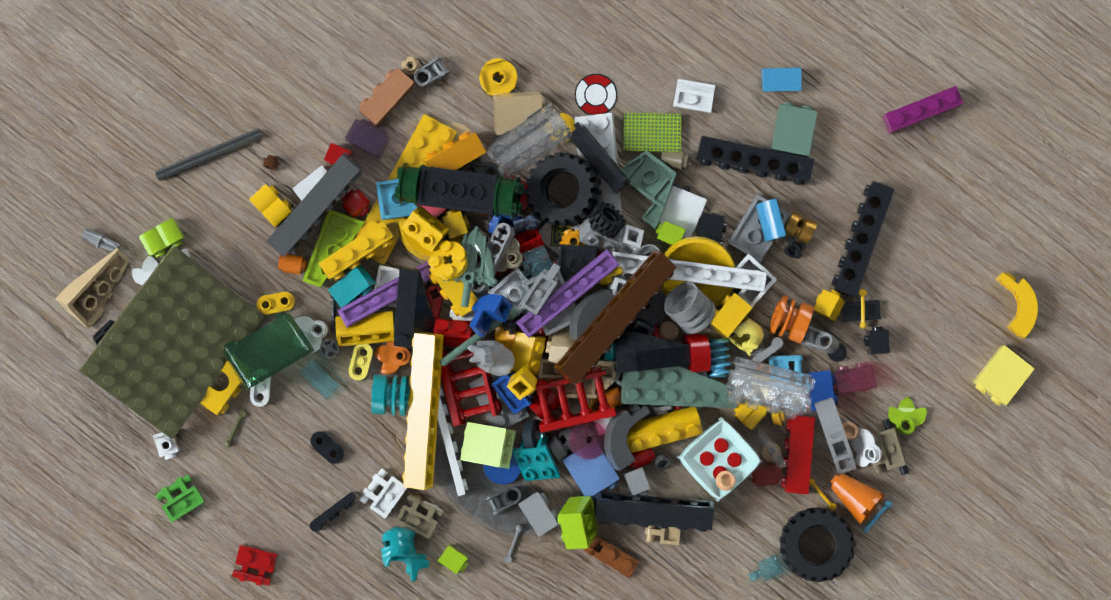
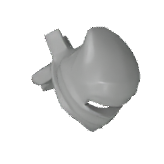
[468,340,515,376]

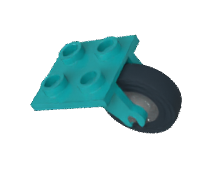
[512,419,561,481]

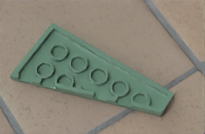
[621,366,737,408]

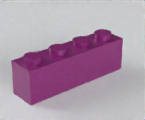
[882,86,963,134]

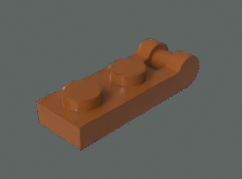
[583,535,639,578]

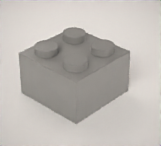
[518,491,559,537]

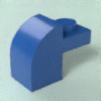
[469,294,513,337]

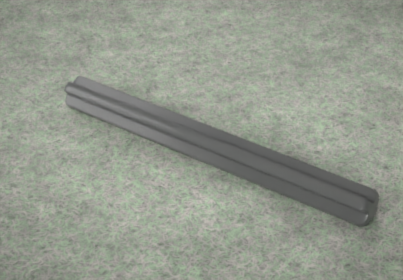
[155,128,263,181]

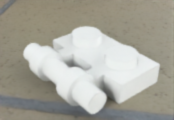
[359,468,408,519]

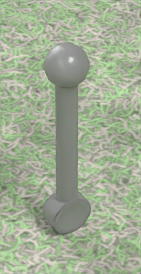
[504,524,523,563]

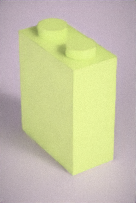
[460,422,516,469]

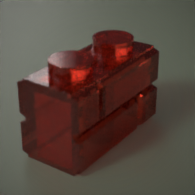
[751,464,782,487]

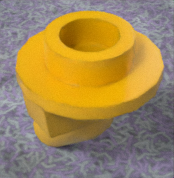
[599,266,623,285]

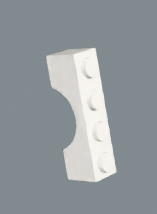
[606,225,644,297]

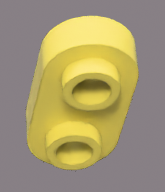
[349,344,373,381]

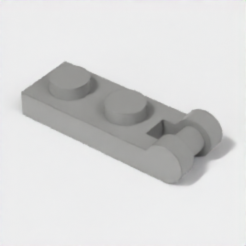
[736,337,783,377]

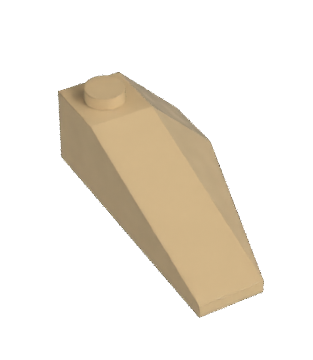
[56,248,129,329]

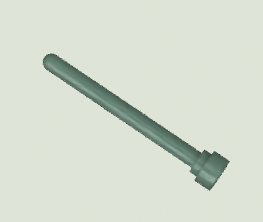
[440,306,520,366]

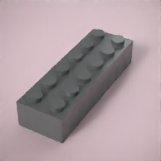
[266,152,363,257]

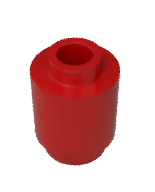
[629,448,656,469]

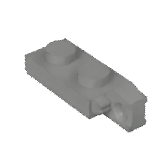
[519,263,561,315]

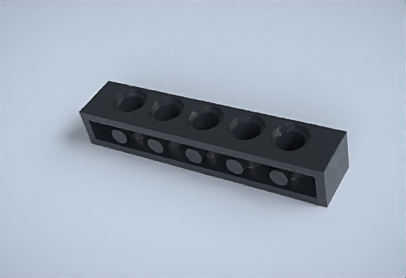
[696,136,814,186]
[831,181,894,298]

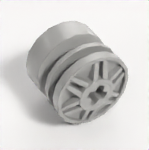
[664,282,716,334]

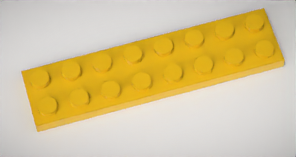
[355,114,458,266]

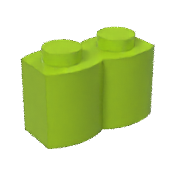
[139,218,186,258]

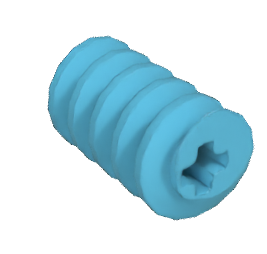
[708,339,732,378]

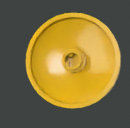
[661,237,735,307]

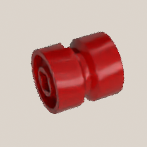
[529,388,560,420]

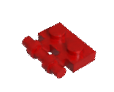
[232,545,278,586]

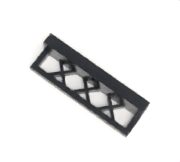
[568,122,631,194]

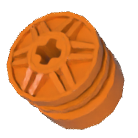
[769,295,814,344]

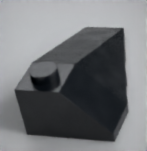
[394,267,436,348]

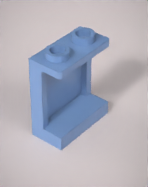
[562,440,619,500]

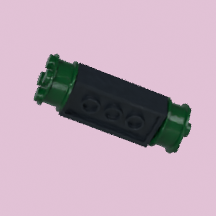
[395,162,525,219]

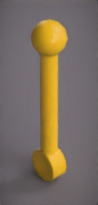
[859,289,867,329]
[809,478,837,511]

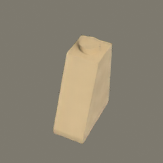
[493,91,545,135]

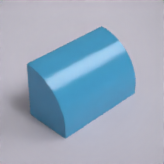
[761,68,802,92]
[756,198,786,242]

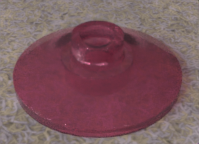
[569,421,605,459]

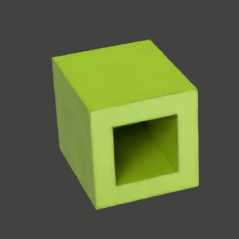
[655,220,686,245]
[438,544,469,574]

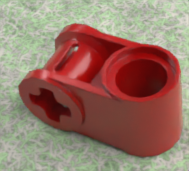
[426,285,444,319]

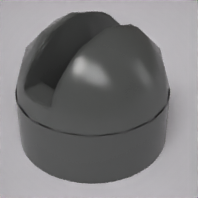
[654,453,671,470]

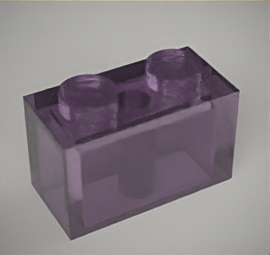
[345,118,390,159]

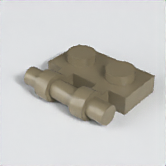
[871,427,907,473]
[395,493,444,539]

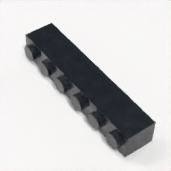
[595,492,714,532]

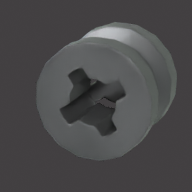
[320,339,340,359]

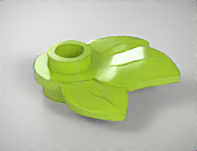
[888,397,927,435]

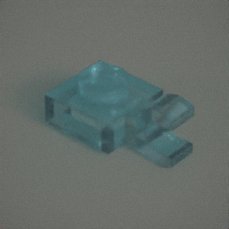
[747,555,783,581]

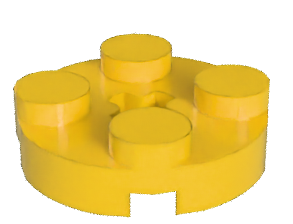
[479,58,517,96]
[428,240,469,280]

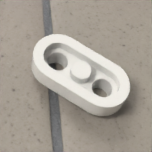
[250,368,271,407]

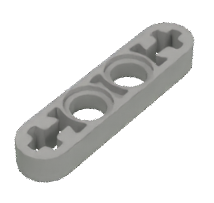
[471,223,514,294]

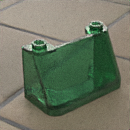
[222,311,315,391]

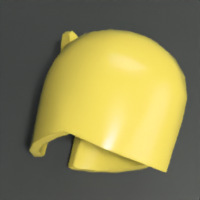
[727,317,764,356]

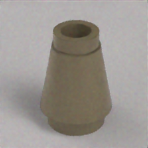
[661,152,690,170]

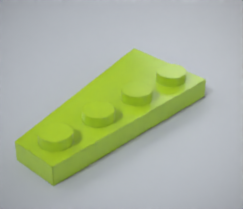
[302,210,365,288]

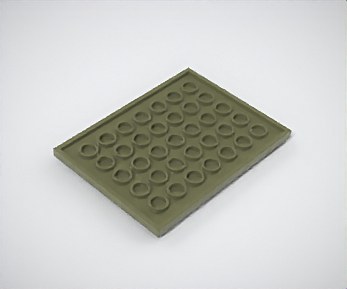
[78,246,265,439]

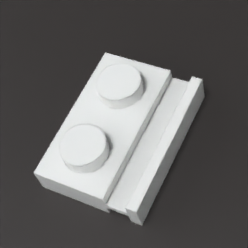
[673,79,715,113]

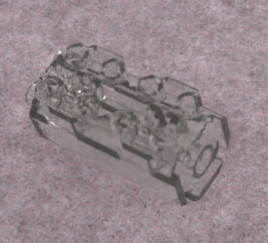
[486,103,574,179]
[726,356,815,419]

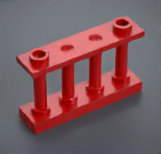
[441,343,502,427]
[535,366,617,433]

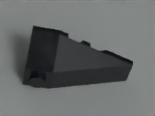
[612,330,691,373]

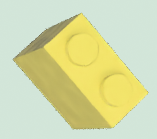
[973,345,1034,406]

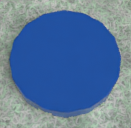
[483,453,521,485]

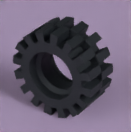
[588,202,626,238]

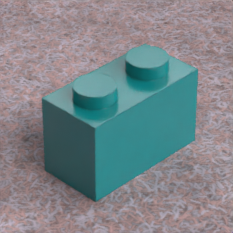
[328,265,376,308]

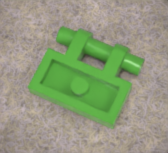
[155,474,205,523]

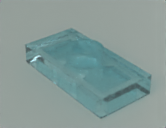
[299,359,340,399]

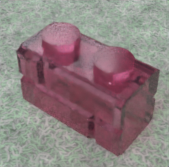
[833,362,877,395]

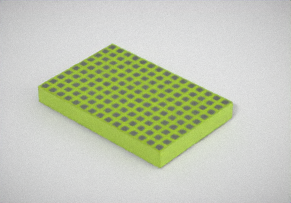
[623,113,681,152]

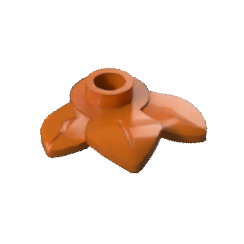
[374,341,411,374]

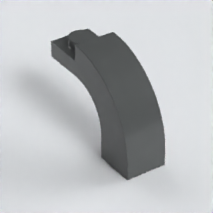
[569,289,613,340]
[604,404,650,471]

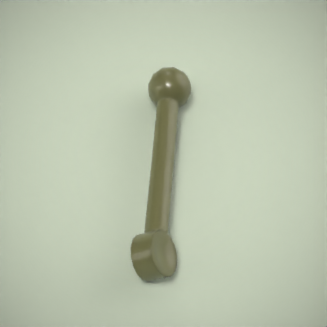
[224,410,246,447]

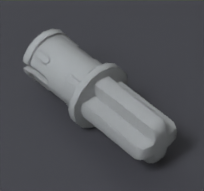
[81,228,120,252]

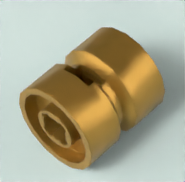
[784,211,818,244]

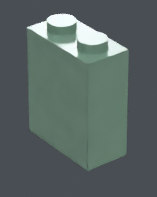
[770,102,818,158]

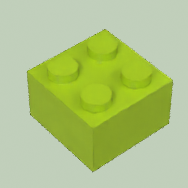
[558,496,599,549]

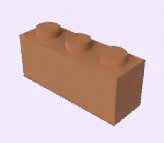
[359,68,415,128]

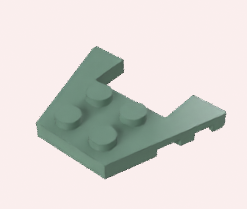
[621,151,677,230]

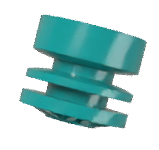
[371,374,410,416]

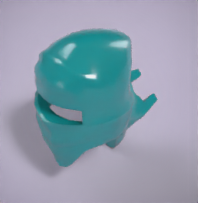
[381,527,430,582]

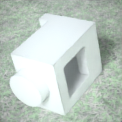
[152,432,181,460]

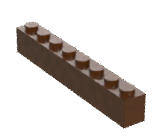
[554,250,677,385]

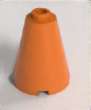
[830,473,885,525]

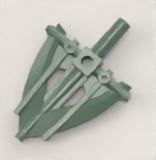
[443,226,497,308]

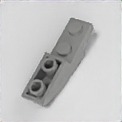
[814,397,857,475]

